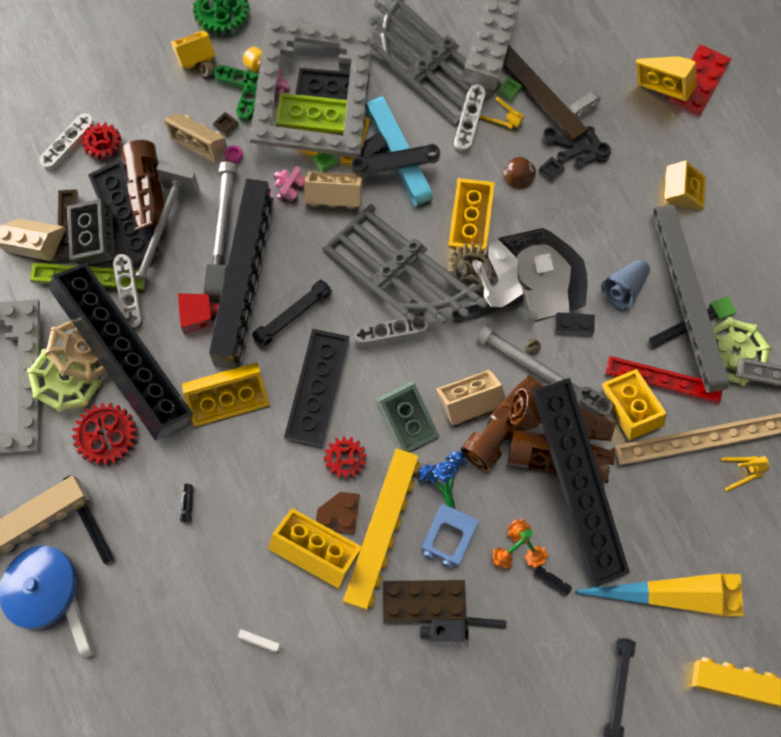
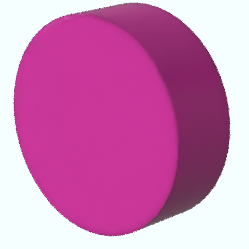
[224,145,243,164]

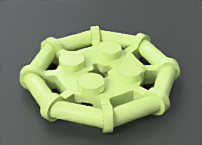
[712,317,772,386]
[26,349,102,412]

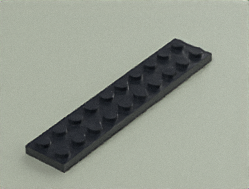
[532,378,630,587]

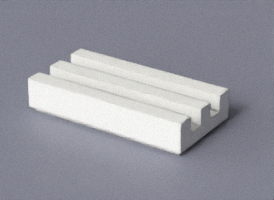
[238,630,281,654]

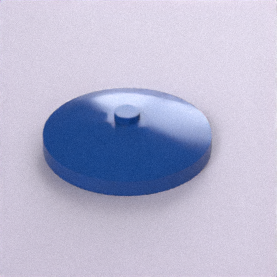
[0,546,77,630]

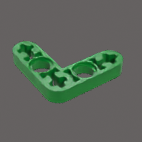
[214,65,259,122]

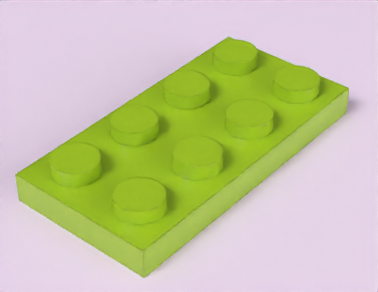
[276,93,347,135]

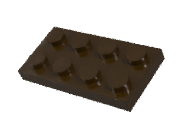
[383,580,467,623]

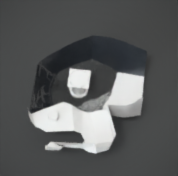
[473,228,588,320]

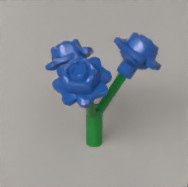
[418,451,468,509]

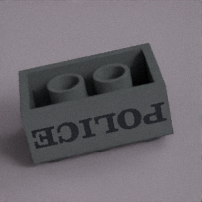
[67,199,115,265]

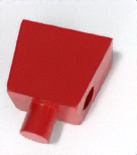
[178,293,219,334]

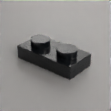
[555,312,595,335]

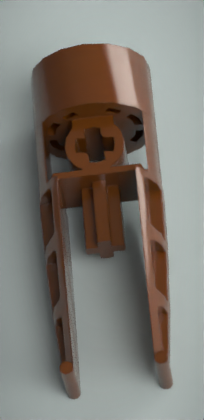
[122,140,167,235]
[460,374,544,472]
[509,388,616,442]
[507,429,615,483]

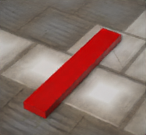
[605,356,723,404]

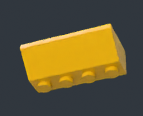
[449,178,495,258]
[182,362,270,427]
[268,508,362,589]

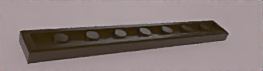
[502,44,588,142]

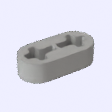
[569,92,601,118]

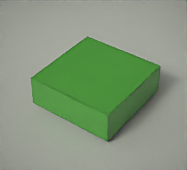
[497,77,522,101]
[313,152,338,172]
[709,296,736,321]

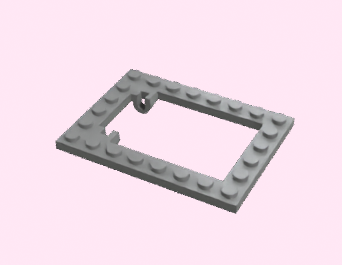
[250,18,372,157]
[0,300,40,454]

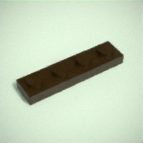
[57,189,78,261]

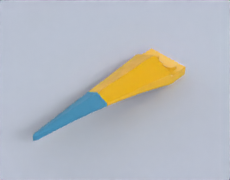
[575,573,744,617]

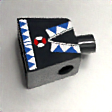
[420,620,469,647]

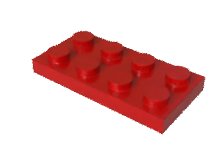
[668,44,732,116]

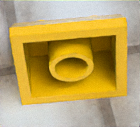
[171,31,216,69]
[664,161,706,210]

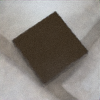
[213,112,239,137]

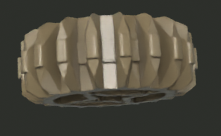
[447,242,497,292]

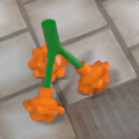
[493,519,549,570]

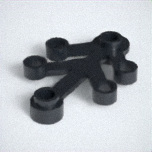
[542,126,611,169]

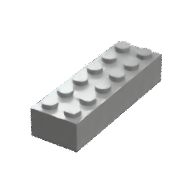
[460,0,521,91]

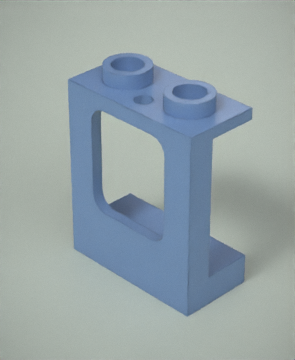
[421,504,479,569]

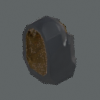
[360,133,388,157]

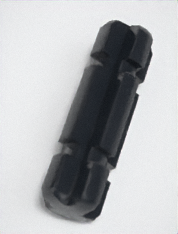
[180,483,193,523]
[534,566,572,596]

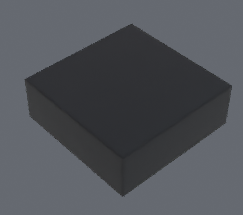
[539,157,565,182]

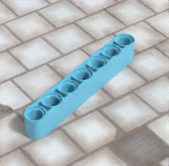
[365,96,433,206]

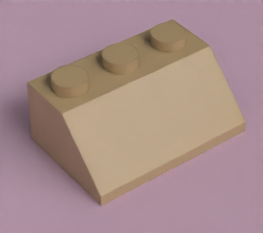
[164,113,227,163]
[304,171,363,209]
[0,218,66,261]
[436,369,505,425]

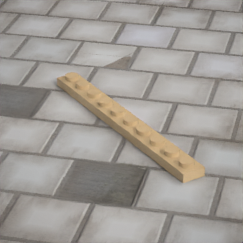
[614,413,781,466]

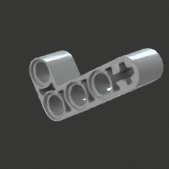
[354,299,428,349]

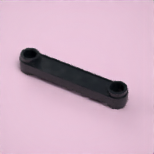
[351,144,441,177]
[252,279,332,347]
[603,638,636,737]

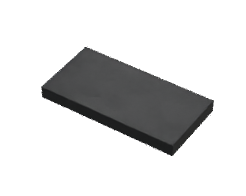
[296,67,370,108]

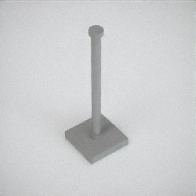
[135,163,200,280]

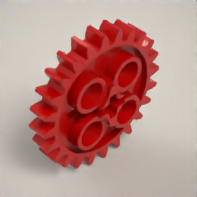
[72,403,138,466]

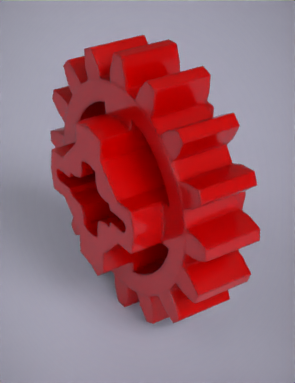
[81,122,122,161]
[324,436,367,480]

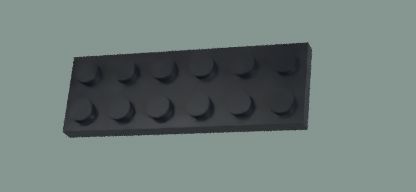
[88,159,161,266]
[284,328,350,447]

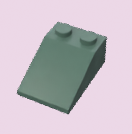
[376,381,439,452]

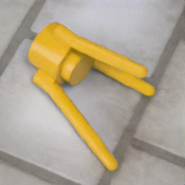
[479,97,525,129]
[721,456,769,492]

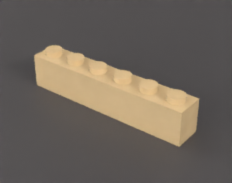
[0,475,90,554]

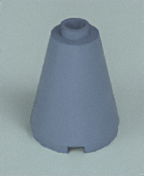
[601,259,650,309]

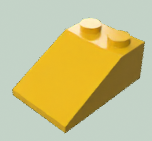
[636,57,697,101]
[602,369,667,441]

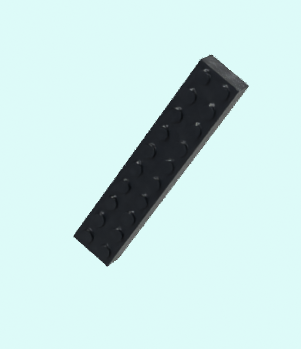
[209,178,274,369]
[49,263,194,441]

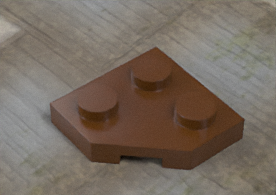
[316,492,360,535]

